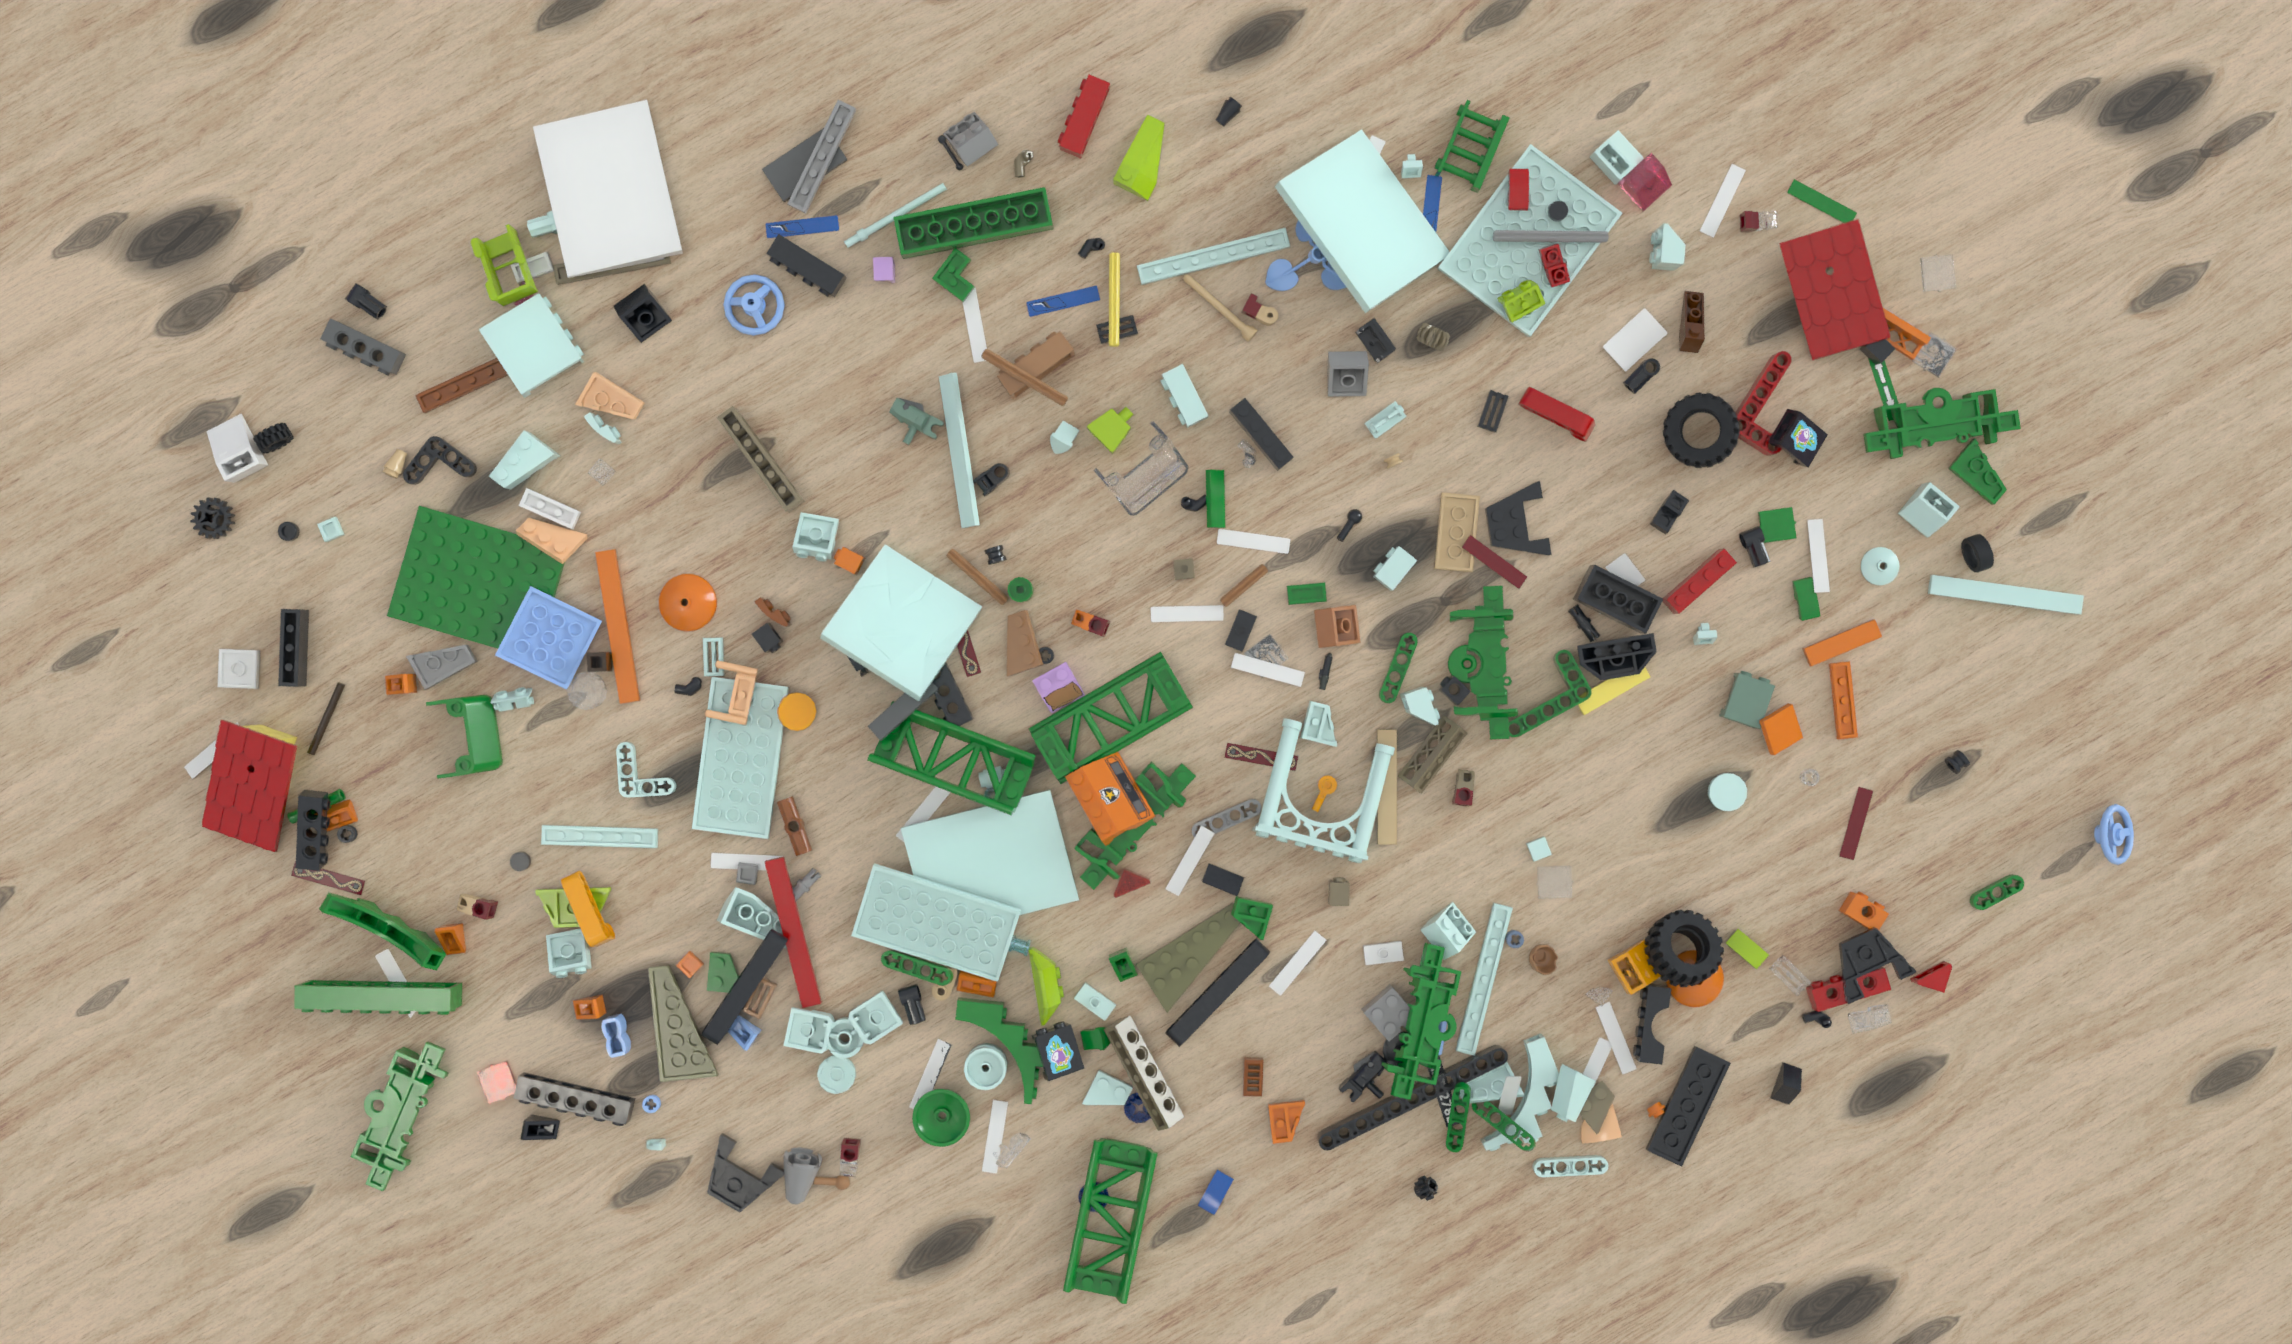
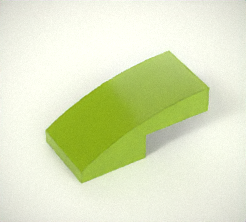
[1726,929,1769,970]

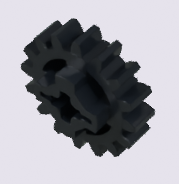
[190,497,235,539]

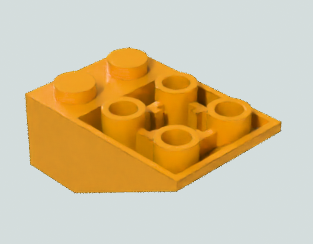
[1607,939,1661,995]

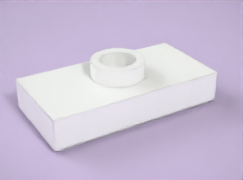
[1363,941,1404,965]

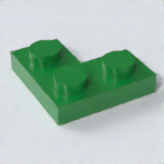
[932,248,975,303]

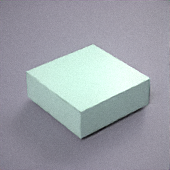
[317,517,344,542]
[1526,836,1552,862]

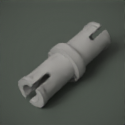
[793,868,821,901]

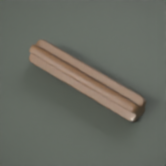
[1220,564,1268,607]

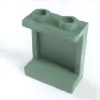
[1719,671,1775,729]

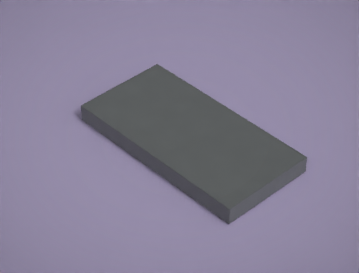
[762,128,847,202]

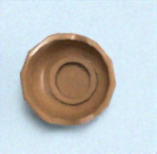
[1529,944,1558,975]

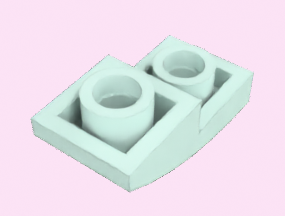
[584,412,622,445]

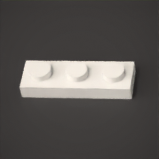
[519,488,581,529]

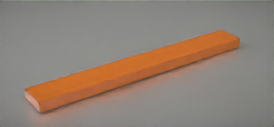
[595,549,640,704]

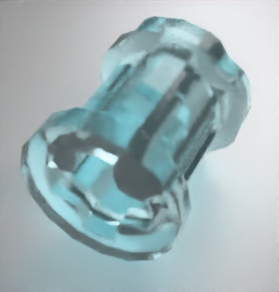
[1008,935,1031,957]

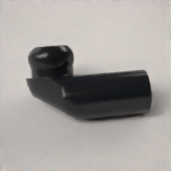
[1078,238,1105,259]
[1181,494,1206,512]
[674,677,702,696]
[1802,1011,1832,1028]

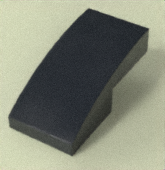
[1650,490,1689,534]

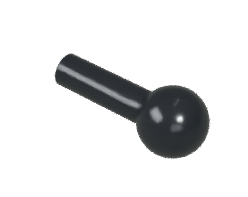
[1337,509,1362,542]

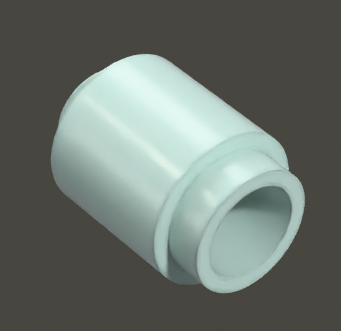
[978,766,1005,788]

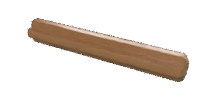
[946,549,1009,605]

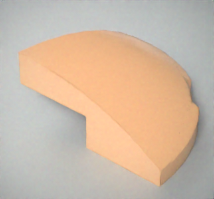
[1581,1104,1622,1144]

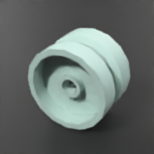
[964,1043,1008,1090]

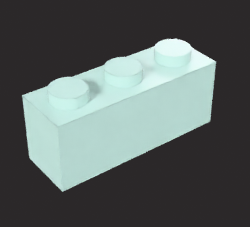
[1160,364,1208,428]

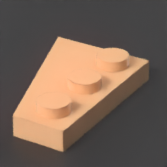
[516,518,588,564]

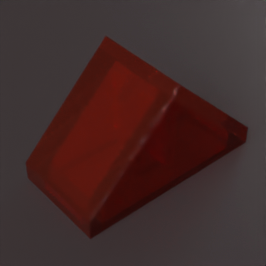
[1114,868,1151,898]

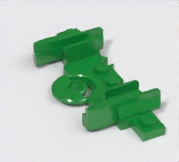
[1448,585,1518,740]

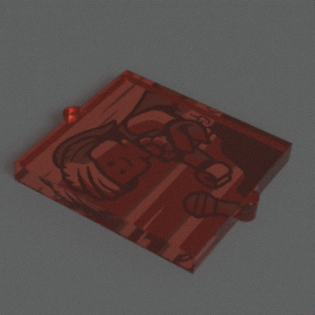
[477,1061,516,1104]

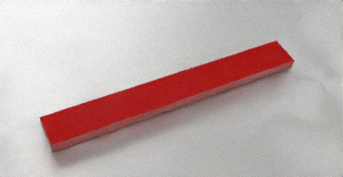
[764,856,822,1008]

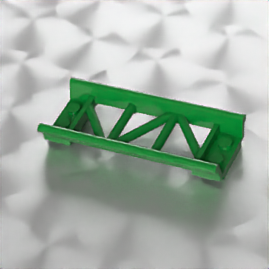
[1028,652,1193,784]
[867,701,1036,815]
[1063,1138,1158,1304]

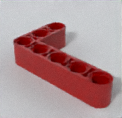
[1735,351,1792,456]

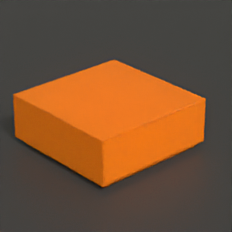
[676,951,704,979]

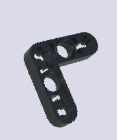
[403,436,477,485]

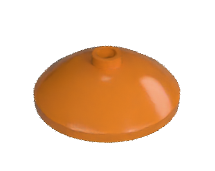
[659,574,717,631]
[1666,950,1724,1007]

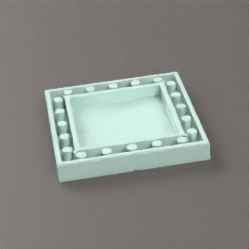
[820,545,982,701]

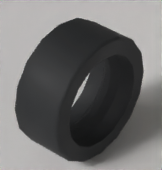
[1961,534,1994,573]

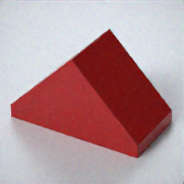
[1910,961,1952,993]

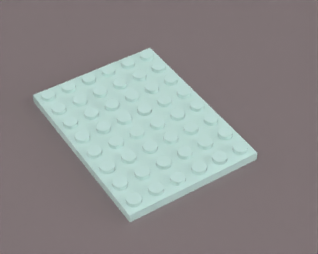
[1437,144,1622,337]

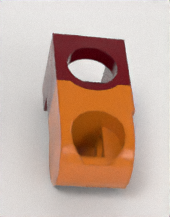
[1071,610,1111,637]

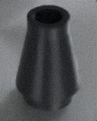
[1215,97,1242,127]

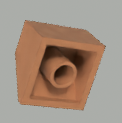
[1314,605,1361,648]

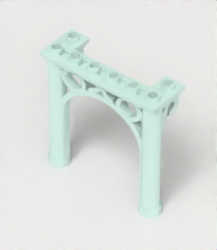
[1252,718,1395,863]

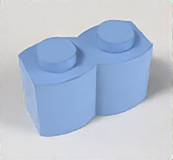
[602,1014,631,1058]

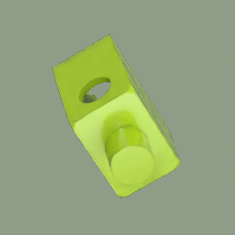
[1087,406,1134,454]

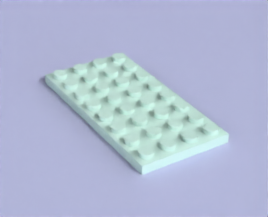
[692,677,789,839]
[851,863,1021,982]

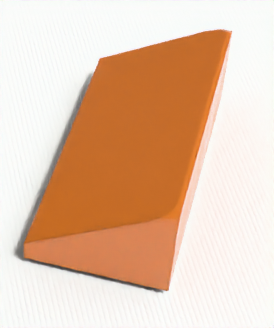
[314,799,358,832]
[956,970,997,998]

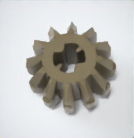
[1416,323,1450,351]

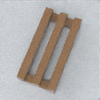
[743,978,777,1019]

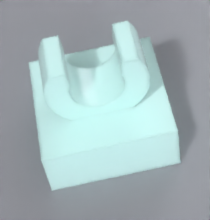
[1401,154,1423,178]
[1693,623,1717,645]

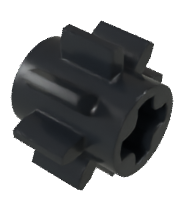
[1414,1175,1438,1201]

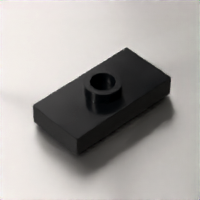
[1225,609,1257,652]

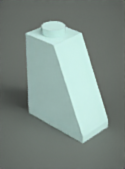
[1551,1064,1596,1122]

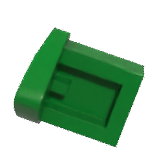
[1080,1027,1111,1051]

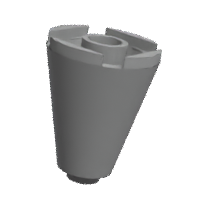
[783,1148,822,1204]

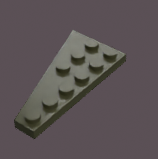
[1136,903,1240,1013]

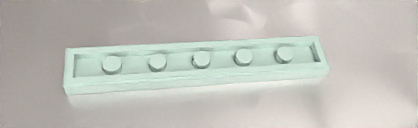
[541,825,658,848]

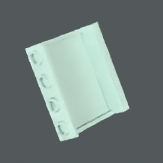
[479,293,584,398]

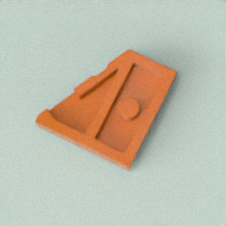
[1268,1100,1305,1144]

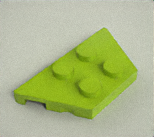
[535,887,611,928]

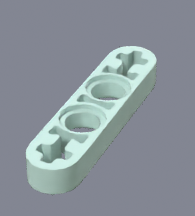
[1532,1155,1609,1177]

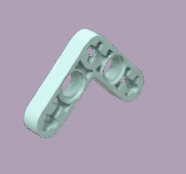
[616,742,676,798]

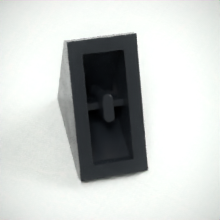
[1770,1062,1802,1105]
[520,1114,560,1140]

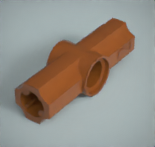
[777,796,812,856]

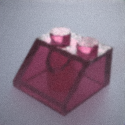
[1618,153,1672,211]

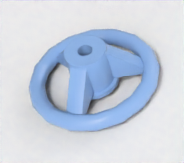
[723,274,785,336]
[2094,804,2134,865]

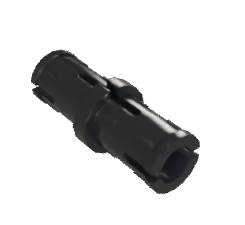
[1568,604,1600,642]

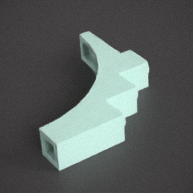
[1481,1034,1559,1151]

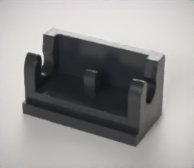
[1355,318,1396,363]

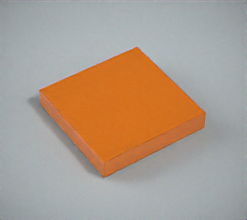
[1759,703,1803,755]

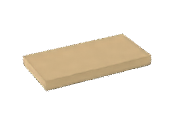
[1434,492,1480,572]

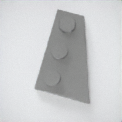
[406,645,477,690]

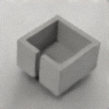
[1362,984,1410,1041]

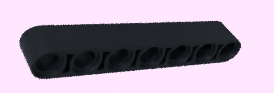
[701,929,788,1045]
[1165,938,1270,1047]

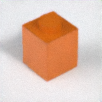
[834,547,866,575]

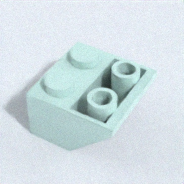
[1590,130,1644,185]
[1649,223,1686,271]
[1898,482,1960,538]
[1400,687,1440,725]
[1421,902,1476,960]

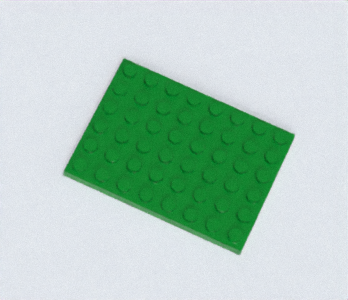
[387,506,565,649]

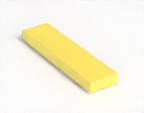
[1578,668,1650,715]

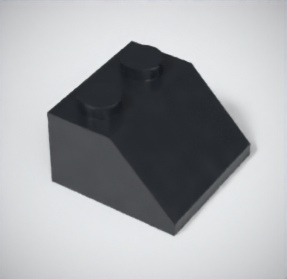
[613,284,672,343]

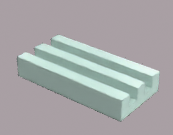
[703,637,724,676]

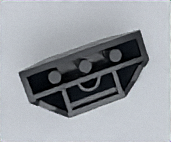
[1577,633,1657,681]

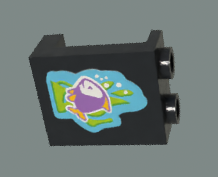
[1768,409,1828,468]
[1032,1021,1085,1081]

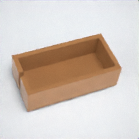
[997,331,1075,400]

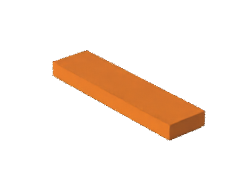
[1803,619,1882,666]
[1829,661,1858,739]

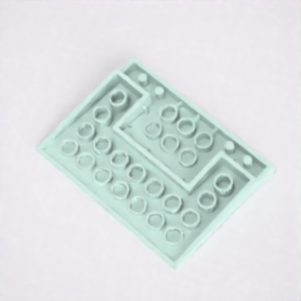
[1275,130,1449,313]
[901,789,1079,915]

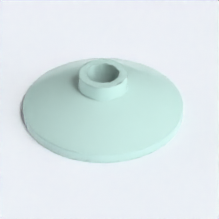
[1861,547,1899,585]

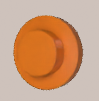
[1647,1102,1666,1119]

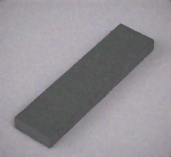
[868,682,939,741]

